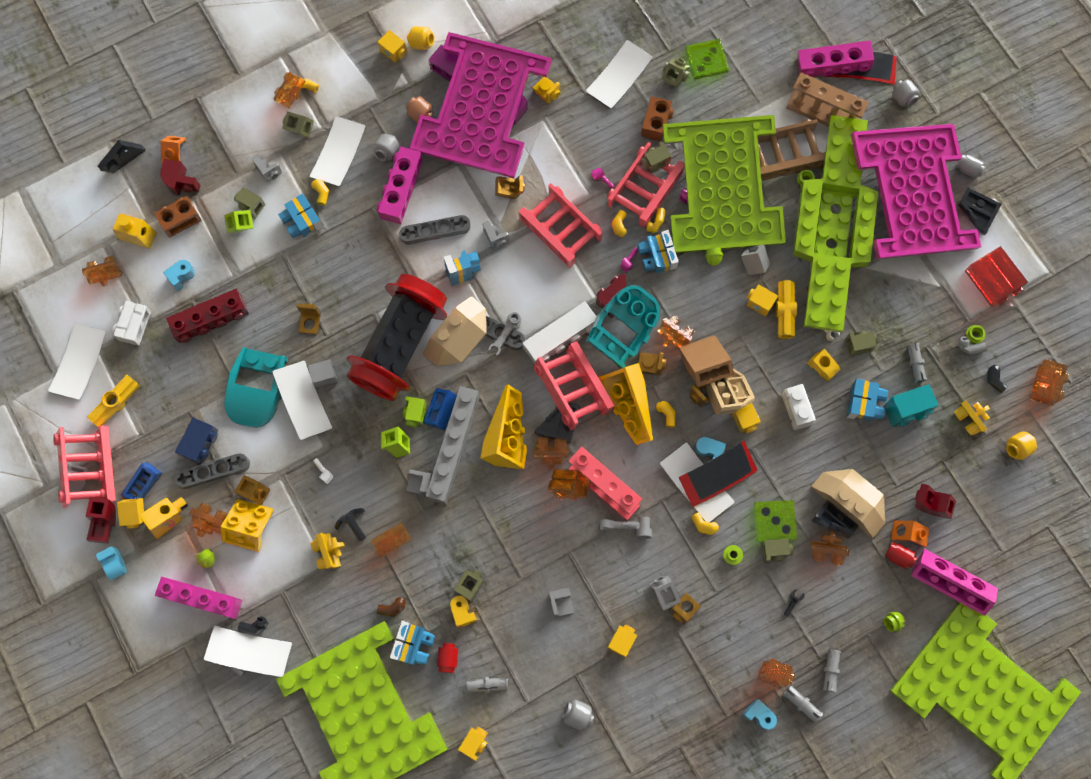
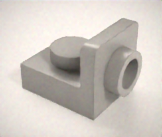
[252,155,282,182]
[482,220,509,249]
[650,576,681,611]

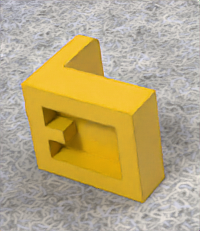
[533,77,561,104]

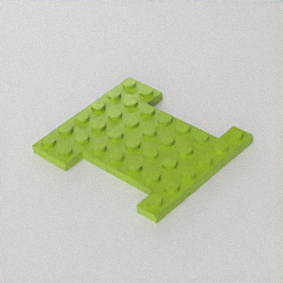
[663,115,786,253]
[890,602,1081,779]
[276,621,448,779]

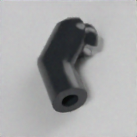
[987,365,1008,394]
[238,616,268,636]

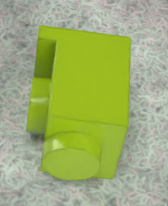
[224,210,254,233]
[403,396,427,428]
[381,427,410,458]

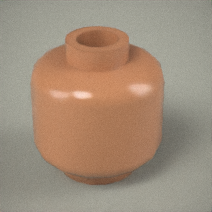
[405,96,433,123]

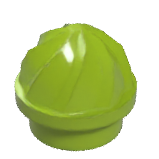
[705,248,723,266]
[194,548,215,568]
[883,612,905,632]

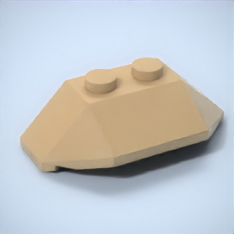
[423,297,487,367]
[706,369,755,415]
[811,469,885,539]

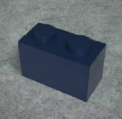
[175,417,218,465]

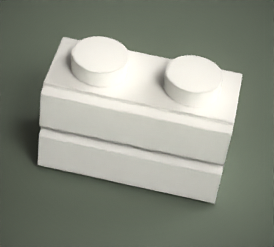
[112,301,151,346]
[781,384,816,430]

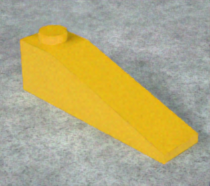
[598,363,653,445]
[481,385,527,469]

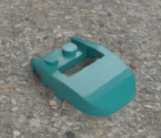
[586,285,660,368]
[224,347,288,428]

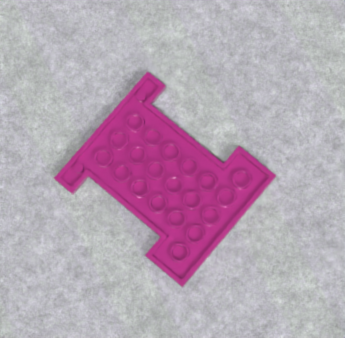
[410,32,552,179]
[850,124,981,260]

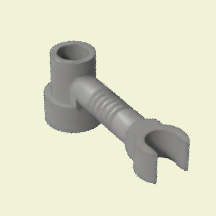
[488,312,521,357]
[600,517,652,539]

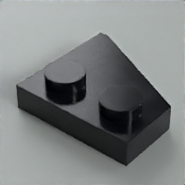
[97,140,146,173]
[812,500,859,539]

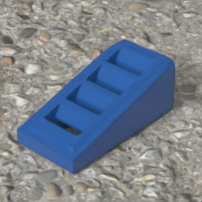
[121,462,162,499]

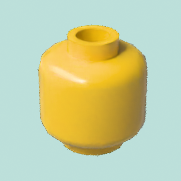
[407,26,435,50]
[1006,431,1037,460]

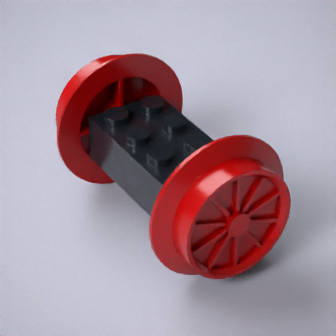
[346,274,448,401]

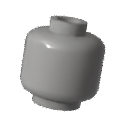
[892,80,920,107]
[373,134,400,161]
[562,700,594,731]

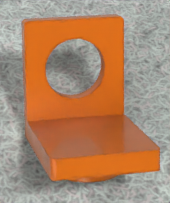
[161,136,186,164]
[891,520,930,547]

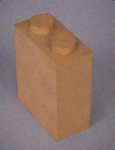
[679,335,734,387]

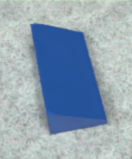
[423,388,457,430]

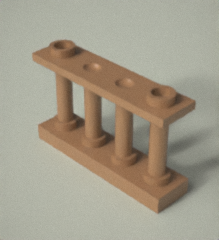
[786,73,869,127]
[758,119,825,181]

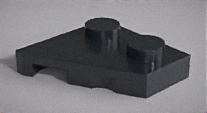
[958,187,1002,236]
[534,402,580,443]

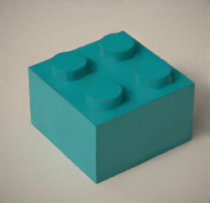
[883,384,939,428]

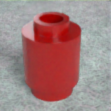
[885,542,917,570]
[437,643,459,673]

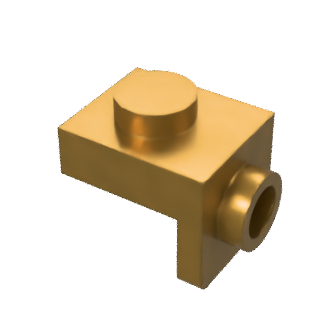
[495,176,525,199]

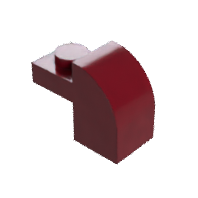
[160,159,201,196]
[915,484,956,519]
[85,498,116,544]

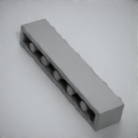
[426,386,480,505]

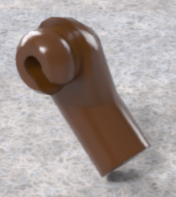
[377,597,406,617]

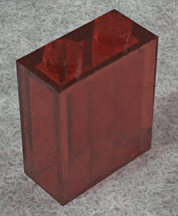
[965,246,1028,307]

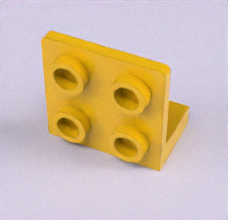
[221,499,273,552]

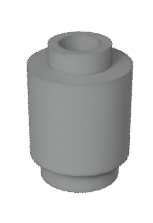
[955,154,985,179]

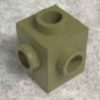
[661,58,690,87]

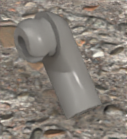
[958,336,987,355]

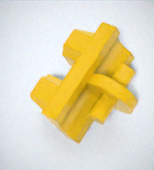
[954,400,990,436]
[310,533,345,569]

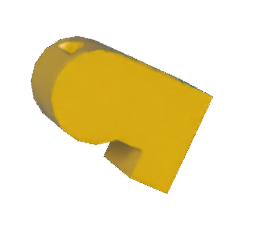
[807,349,840,381]
[450,595,477,628]

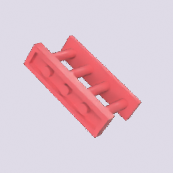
[607,142,685,228]
[519,183,602,268]
[534,341,614,430]
[53,426,116,509]
[568,447,642,521]

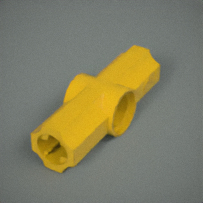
[775,280,797,339]
[87,375,140,427]

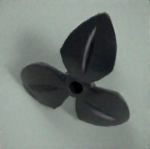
[335,508,366,542]

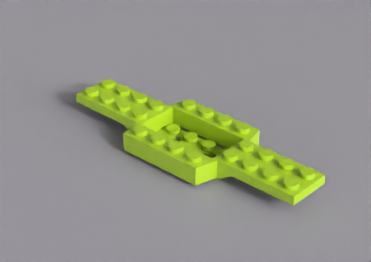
[792,115,879,333]

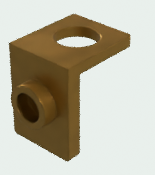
[297,303,321,335]
[689,385,710,408]
[670,593,701,624]

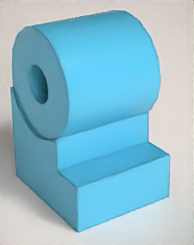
[163,260,195,292]
[695,437,726,460]
[95,546,127,581]
[742,699,777,729]

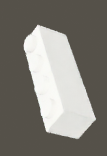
[523,301,596,364]

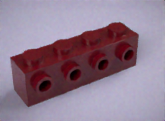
[166,288,249,343]

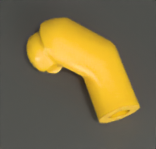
[291,79,319,93]
[311,179,329,206]
[646,208,666,233]
[611,210,627,237]
[656,401,675,428]
[691,512,719,535]

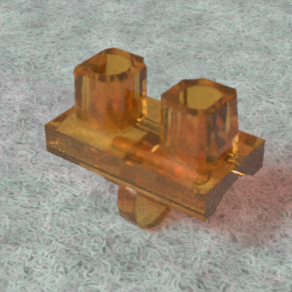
[273,72,306,108]
[82,256,122,287]
[657,315,694,347]
[533,438,570,469]
[189,503,227,537]
[371,522,412,558]
[810,531,850,565]

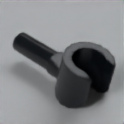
[784,589,805,617]

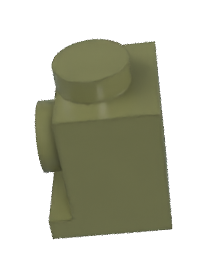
[282,111,314,138]
[641,142,671,173]
[234,187,265,219]
[845,331,878,356]
[761,539,793,563]
[454,569,484,602]

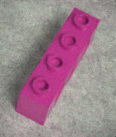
[797,40,874,77]
[377,146,423,225]
[911,549,998,616]
[154,576,243,619]

